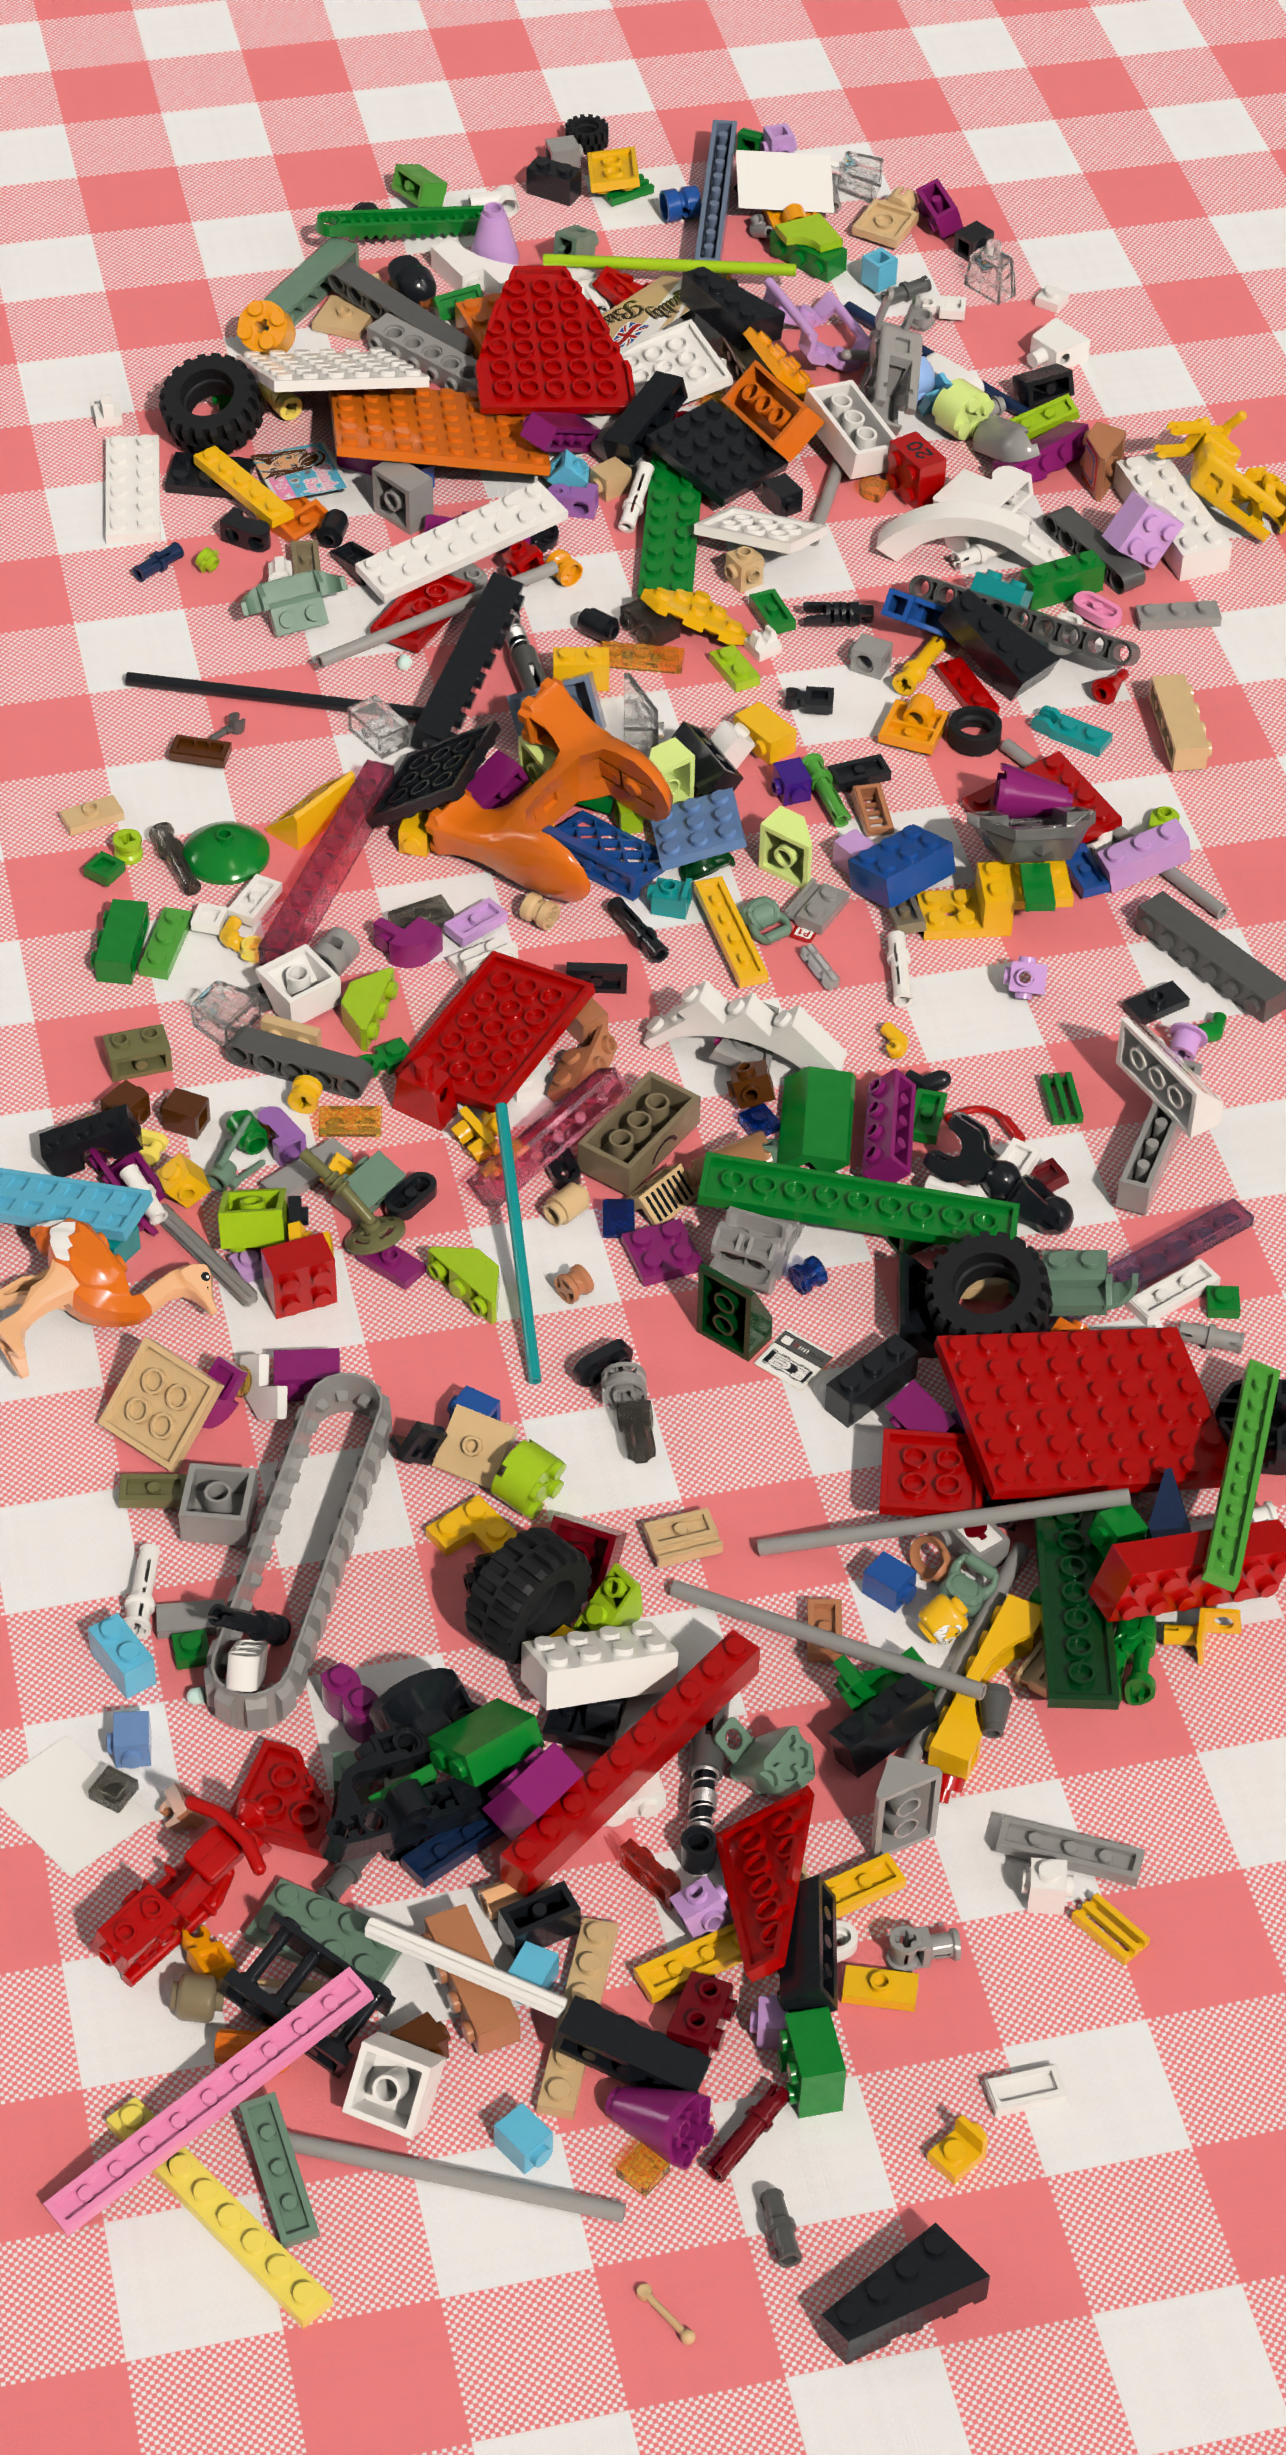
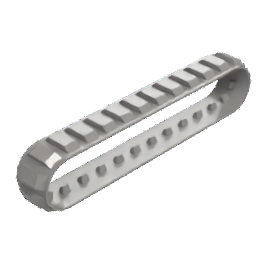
[203,1373,392,1731]

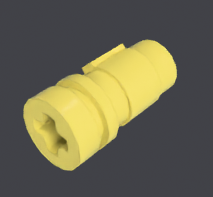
[258,382,303,420]

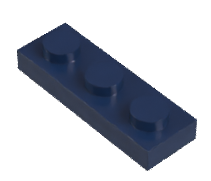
[401,1817,505,1888]

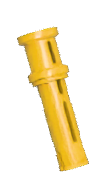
[892,635,947,696]

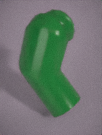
[1197,1012,1227,1043]

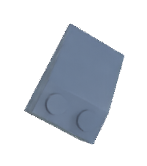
[507,671,607,736]

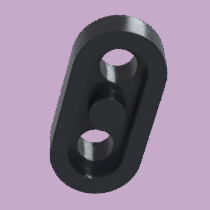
[385,1172,437,1221]
[573,1339,633,1387]

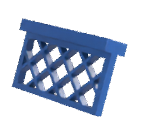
[542,810,665,901]

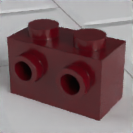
[666,1971,738,2058]

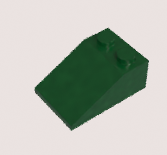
[696,1263,773,1362]

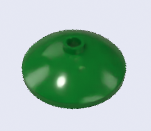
[182,821,270,885]

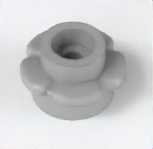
[911,309,935,332]

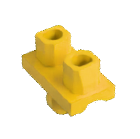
[451,1105,501,1164]

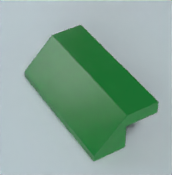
[777,1066,856,1173]

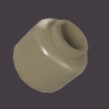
[170,1973,224,2023]

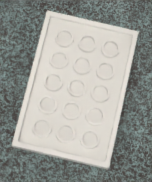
[578,319,734,439]

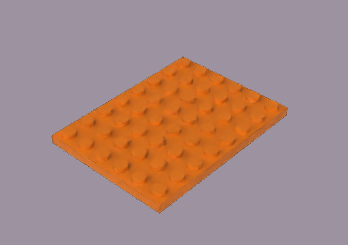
[328,387,551,476]

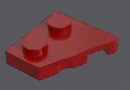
[592,266,650,306]

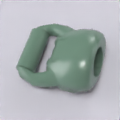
[739,896,792,946]
[937,1552,1000,1617]

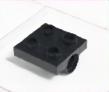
[542,1697,628,1754]

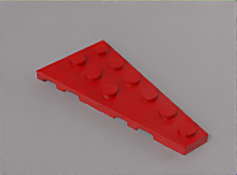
[715,1785,815,1983]

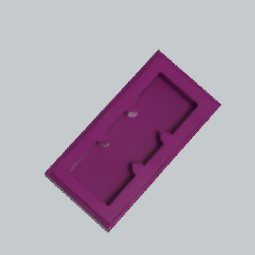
[357,1238,426,1290]

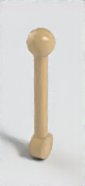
[637,2284,696,2345]

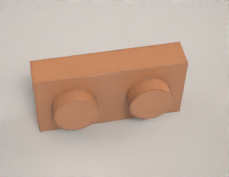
[807,1598,843,1663]

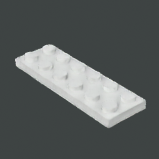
[106,434,161,544]

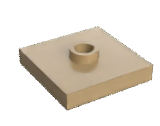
[312,295,374,341]
[432,1404,519,1490]

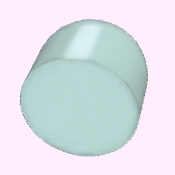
[397,654,413,670]
[187,1686,207,1705]

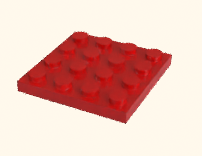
[962,751,1122,844]

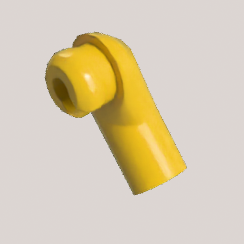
[219,916,245,952]
[880,1022,909,1059]

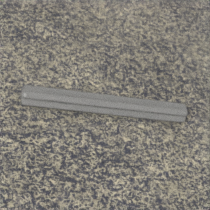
[160,1203,258,1307]

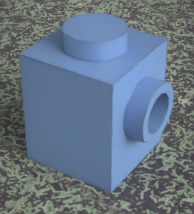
[107,1711,152,1769]

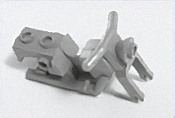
[841,287,923,436]

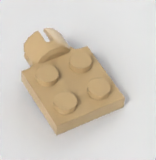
[852,186,919,249]

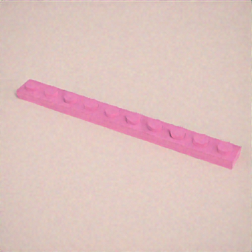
[43,1967,374,2237]

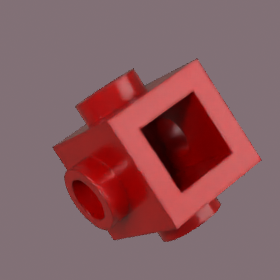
[502,540,545,586]

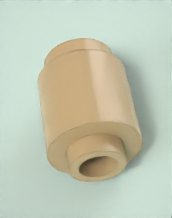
[543,1182,590,1226]

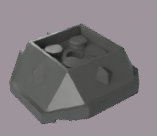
[967,806,1096,863]

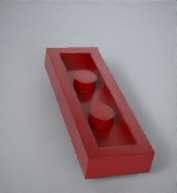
[935,657,1000,715]

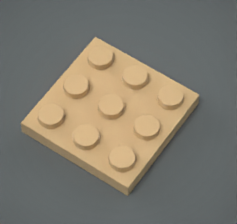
[98,1337,225,1473]

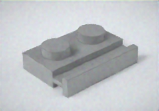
[784,878,850,935]

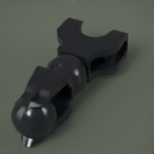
[923,1112,1074,1235]

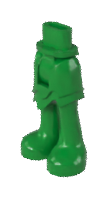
[1114,1615,1157,1706]

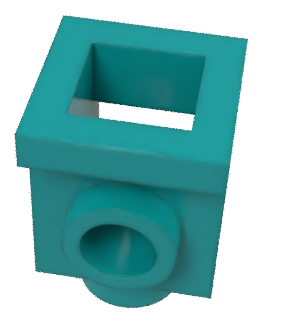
[647,877,692,920]

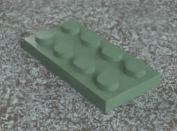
[245,1878,402,1983]

